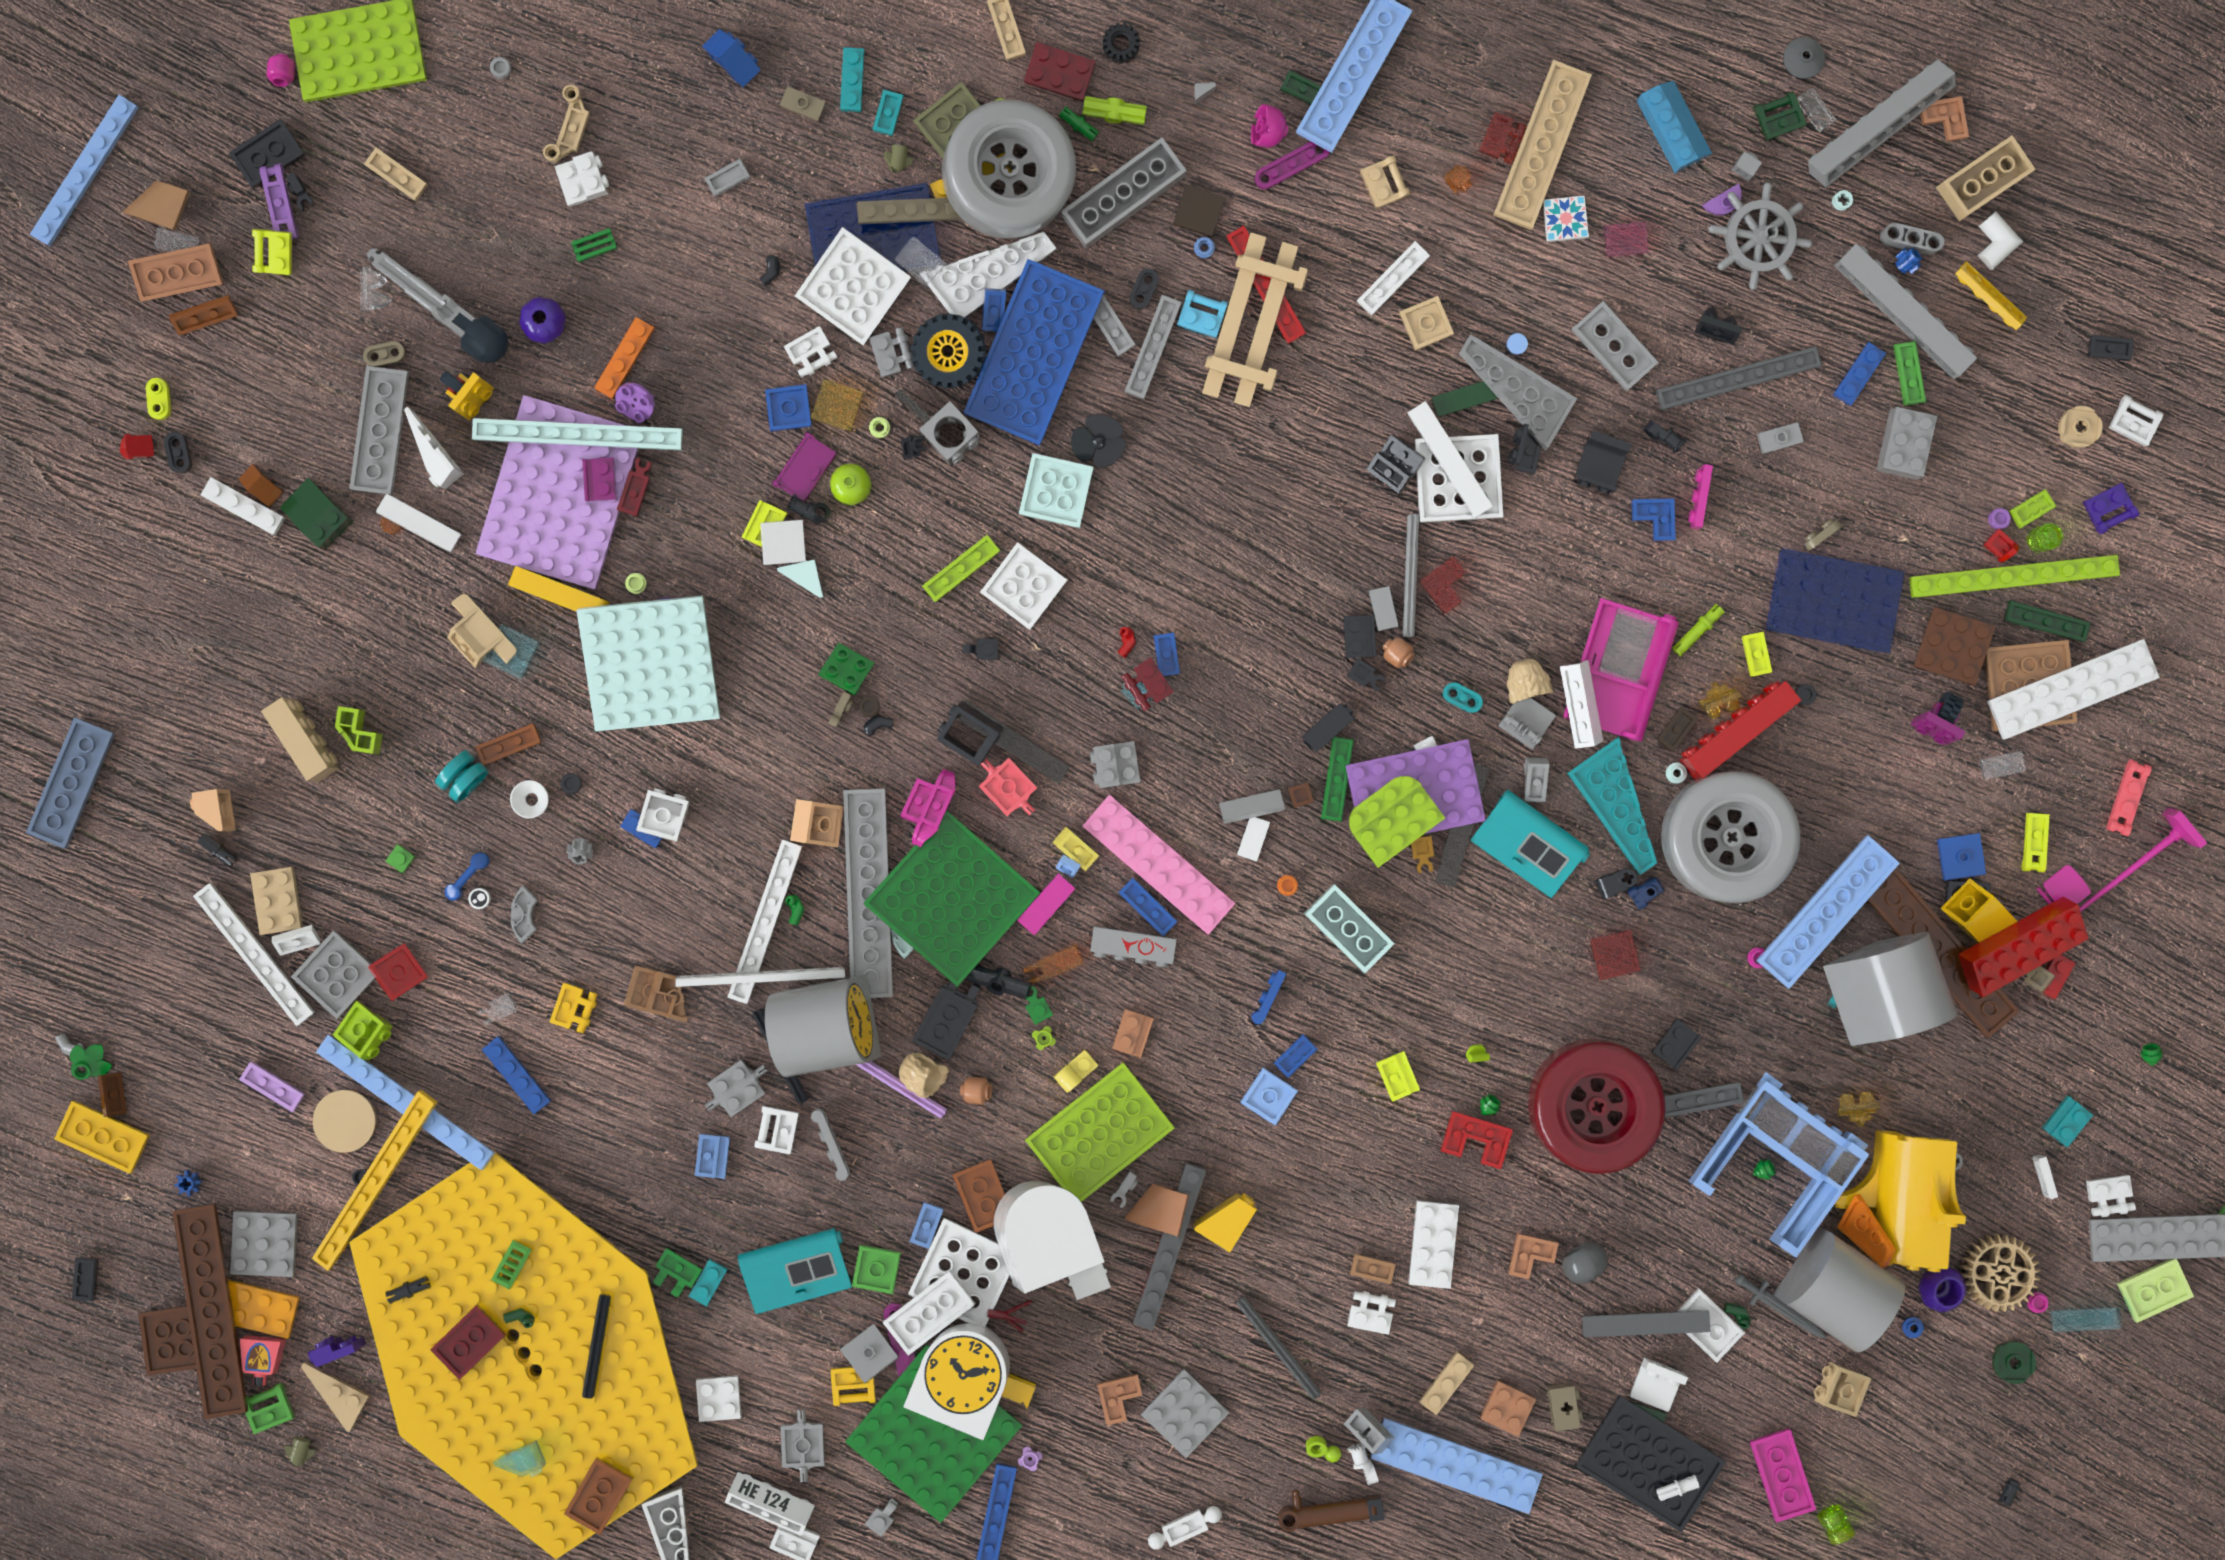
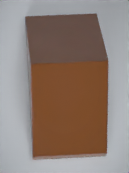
[239,464,284,507]

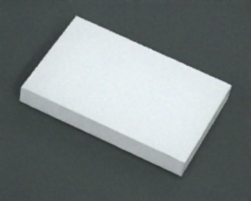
[1677,1288,1745,1363]

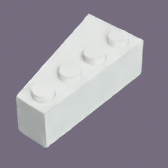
[642,1484,690,1560]

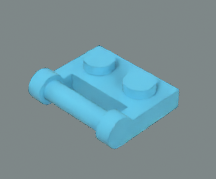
[1177,290,1228,339]

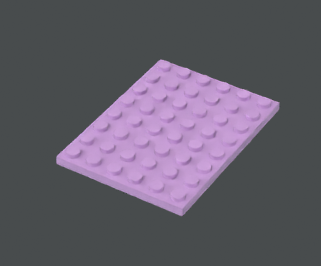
[475,395,639,590]

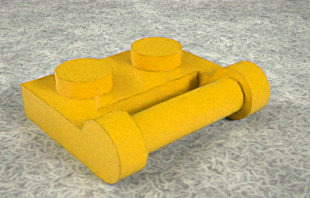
[831,1366,876,1406]

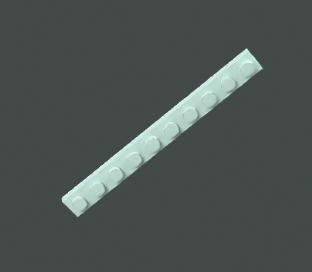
[472,418,683,451]

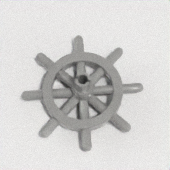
[1708,182,1812,290]

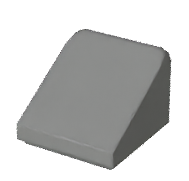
[1194,82,1216,104]

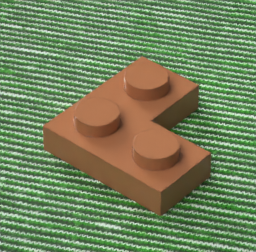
[1920,96,1969,142]
[1508,1233,1559,1279]
[1097,1373,1143,1426]

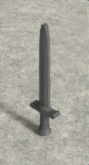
[1735,1274,1826,1339]

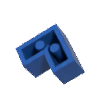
[702,29,760,87]

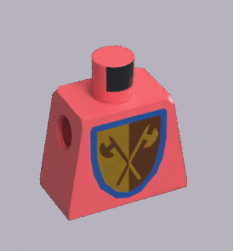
[240,1335,286,1386]

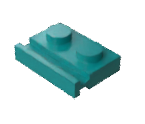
[2042,1096,2093,1148]

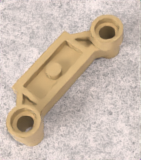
[543,85,590,163]

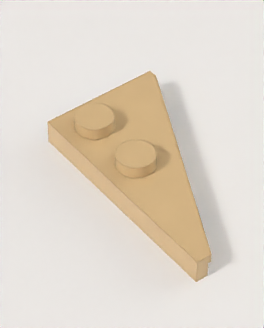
[301,1361,370,1432]

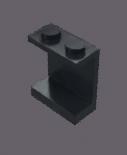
[1573,431,1632,495]

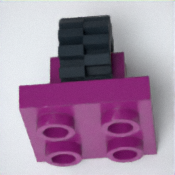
[1910,691,1966,745]

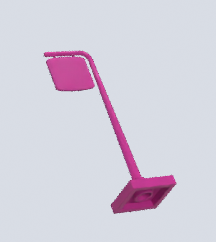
[2037,808,2207,912]

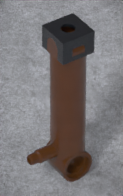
[1278,1490,1384,1532]

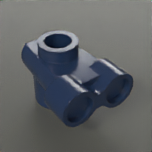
[1627,878,1665,910]

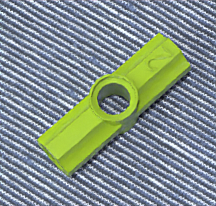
[1083,96,1147,125]

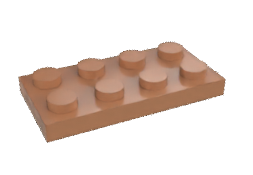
[128,243,223,302]

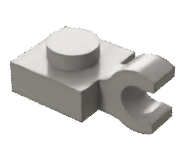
[1110,1170,1138,1208]
[865,1498,898,1537]

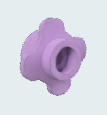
[1018,1446,1042,1471]

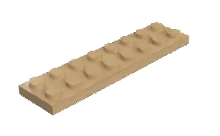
[1493,60,1592,230]

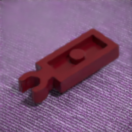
[617,458,652,517]

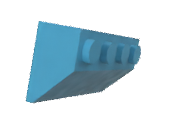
[1637,81,1712,173]

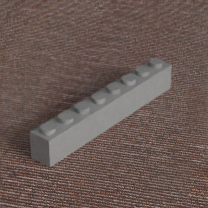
[1808,60,1956,187]
[1834,243,1977,379]

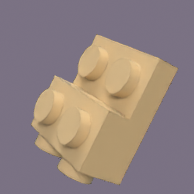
[1814,1362,1871,1417]

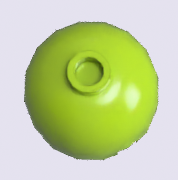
[830,463,872,506]

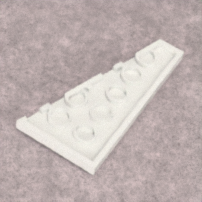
[919,232,1056,318]

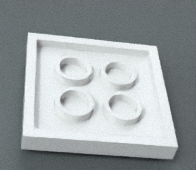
[980,542,1067,630]

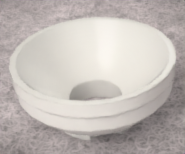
[510,780,549,818]

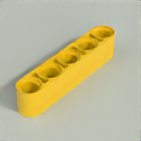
[508,566,610,612]

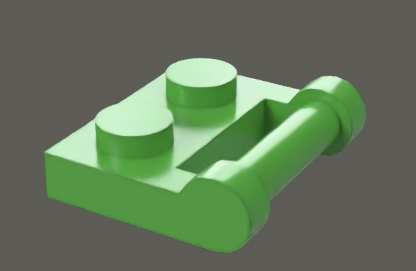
[245,1383,295,1434]

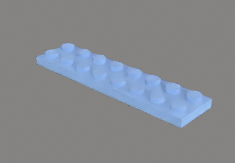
[1296,0,1413,153]
[1756,835,1900,989]
[1370,1417,1543,1514]

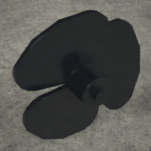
[1071,414,1126,468]

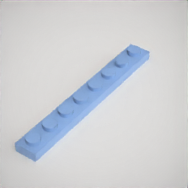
[30,95,139,247]

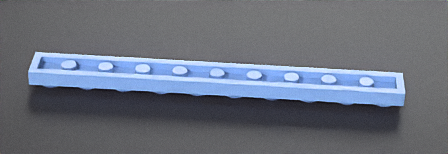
[316,1035,495,1170]

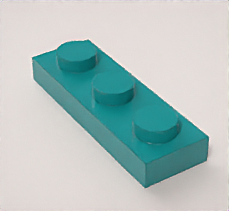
[840,47,865,112]

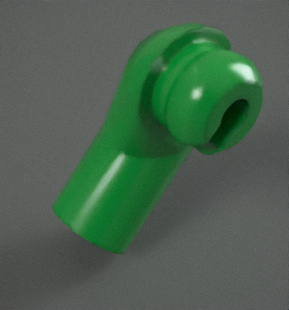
[785,895,804,926]

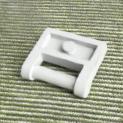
[2108,395,2163,447]
[754,1105,799,1154]

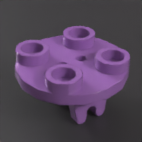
[615,383,655,423]

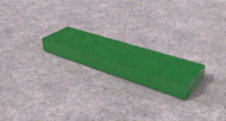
[1321,737,1354,822]

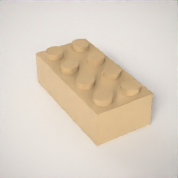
[1936,135,2036,221]
[261,697,339,782]

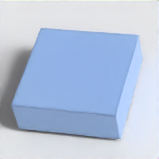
[1055,854,1081,878]

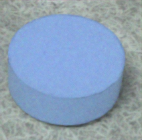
[1506,333,1528,355]

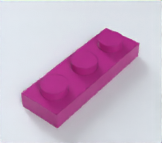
[1688,464,1713,529]

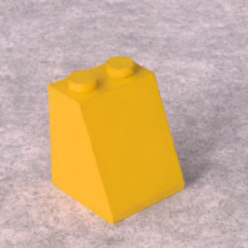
[1940,878,2018,944]
[1193,1193,1257,1252]

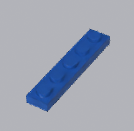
[976,1463,1017,1560]

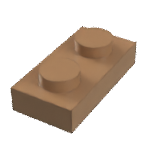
[1350,1253,1396,1284]

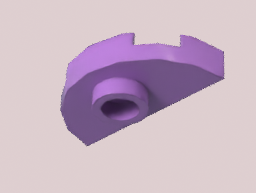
[1702,184,1741,216]

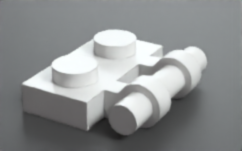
[784,326,838,378]
[2086,1175,2136,1217]
[1347,1291,1396,1335]

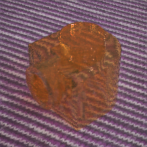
[1444,165,1472,194]

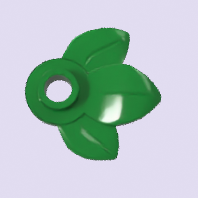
[69,1044,112,1080]

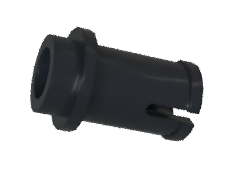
[1998,1478,2021,1507]

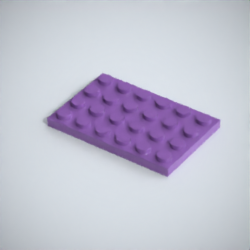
[1345,739,1486,834]

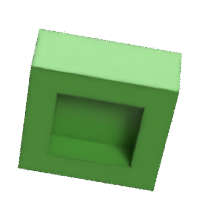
[385,844,416,873]

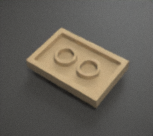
[250,867,303,935]

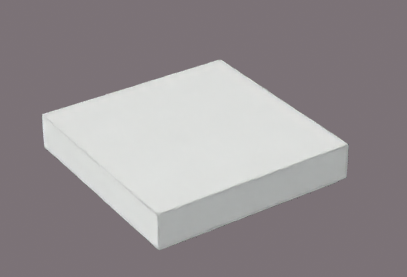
[760,520,806,565]

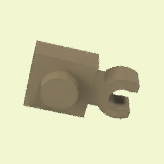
[828,691,854,728]
[2023,966,2055,994]

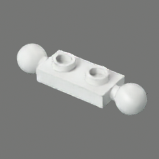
[1148,1506,1222,1550]

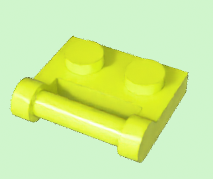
[252,229,292,275]

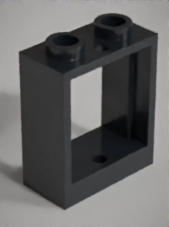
[937,701,1004,766]
[1300,703,1354,753]

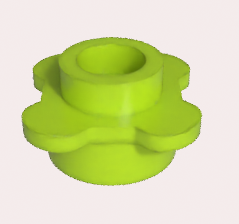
[1032,1026,1056,1050]

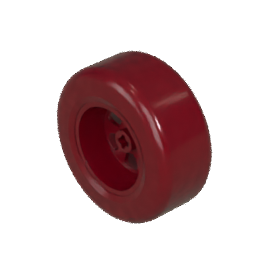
[1528,1039,1666,1174]

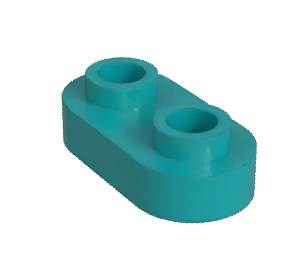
[1442,682,1483,713]

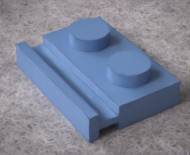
[695,1133,730,1179]

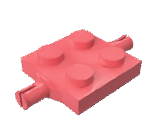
[979,758,1037,817]

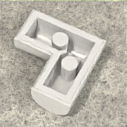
[1977,211,2023,270]

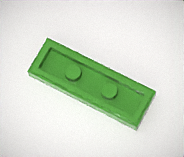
[1893,341,1926,406]

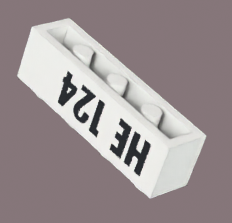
[725,1472,815,1536]

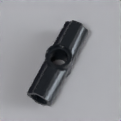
[967,965,1032,1000]

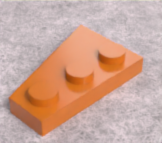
[1837,1194,1897,1268]

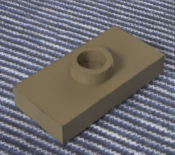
[780,86,826,122]

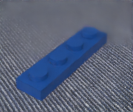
[482,1036,552,1114]

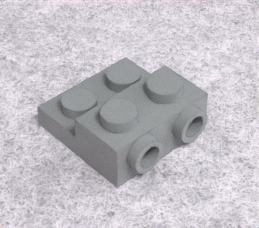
[1090,741,1140,789]

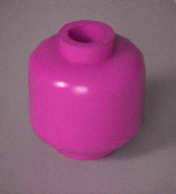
[266,53,295,87]

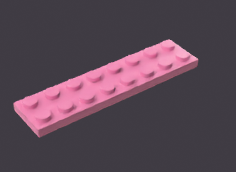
[1083,795,1235,935]

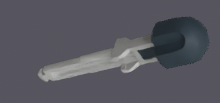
[367,249,508,363]

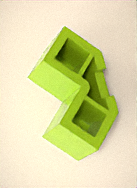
[335,706,383,755]

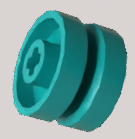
[435,750,489,803]

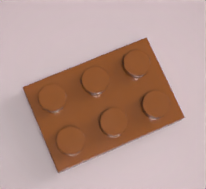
[952,1159,1005,1233]
[564,1457,633,1535]

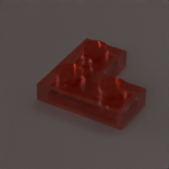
[1419,556,1466,614]

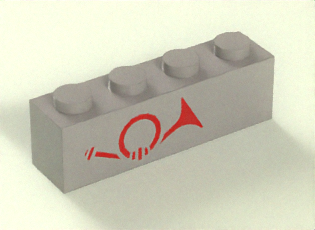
[1090,926,1177,967]

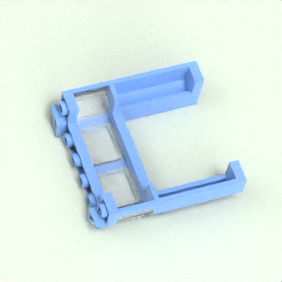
[1689,1072,1869,1258]

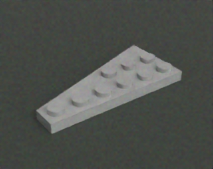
[1459,334,1577,451]

